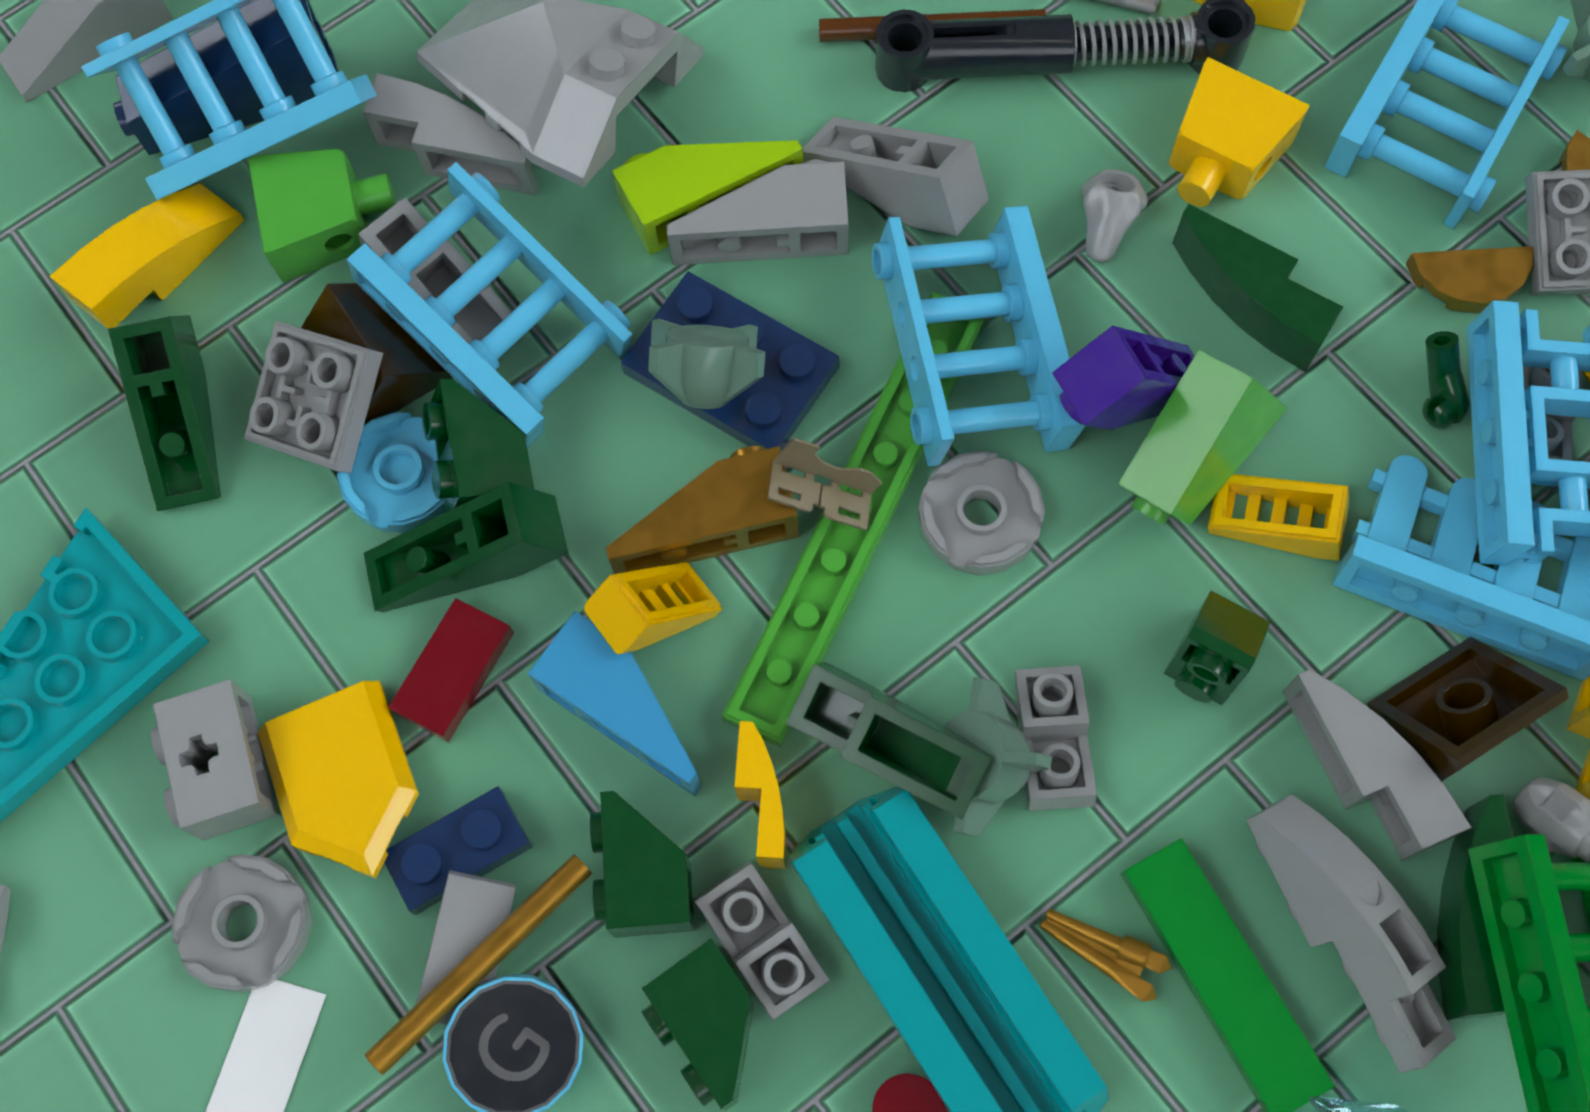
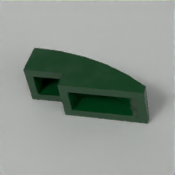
[1172,204,1343,372]
[786,661,993,819]
[1437,794,1514,1021]

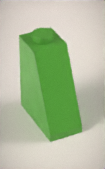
[1118,349,1287,525]

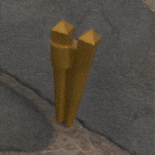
[1039,909,1172,1002]

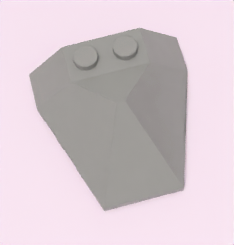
[416,0,704,188]

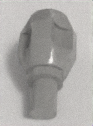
[1513,777,1590,862]

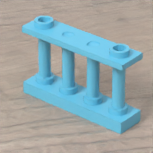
[81,0,377,200]
[1324,0,1570,229]
[347,162,632,448]
[872,206,1085,467]

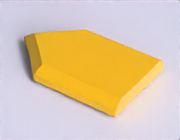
[258,681,419,879]

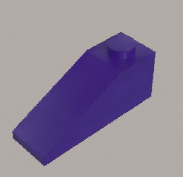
[1052,325,1194,429]

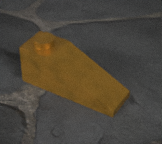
[606,446,799,574]

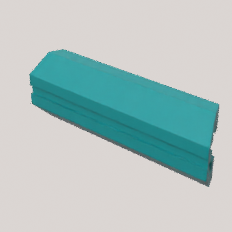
[787,786,1110,1112]

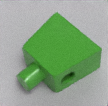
[248,149,397,282]

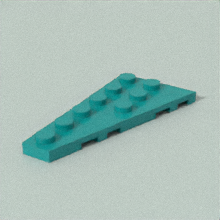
[0,508,210,823]

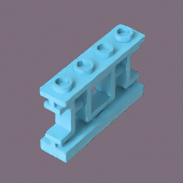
[1467,300,1590,566]

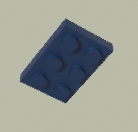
[621,271,840,451]

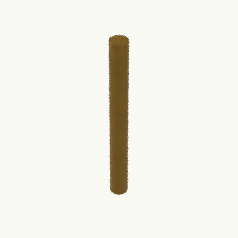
[364,854,592,1075]

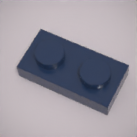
[384,786,533,915]

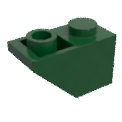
[422,379,534,512]
[1163,590,1271,705]
[590,791,695,938]
[641,939,755,1111]

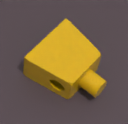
[1169,57,1310,207]

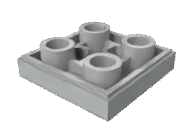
[1525,169,1590,296]
[244,321,383,473]

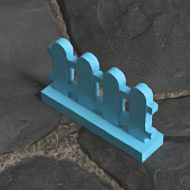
[1332,455,1590,681]

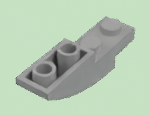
[1246,795,1457,1073]

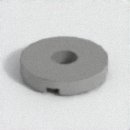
[918,451,1045,575]
[171,854,312,993]

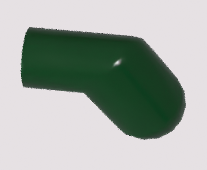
[1422,331,1470,429]

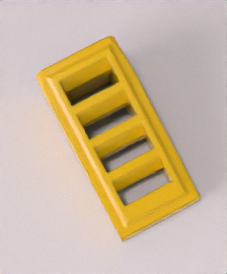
[1208,474,1349,561]
[584,562,723,655]

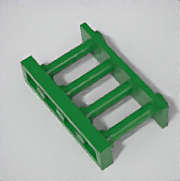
[1468,834,1590,1112]

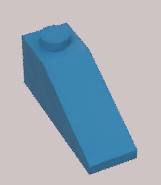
[528,611,702,797]

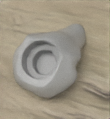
[1081,169,1148,262]

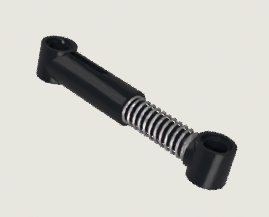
[875,0,1256,92]

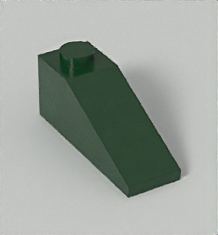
[108,315,221,511]
[363,482,568,612]

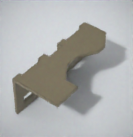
[767,437,882,531]

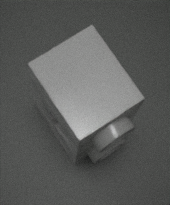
[150,679,280,841]

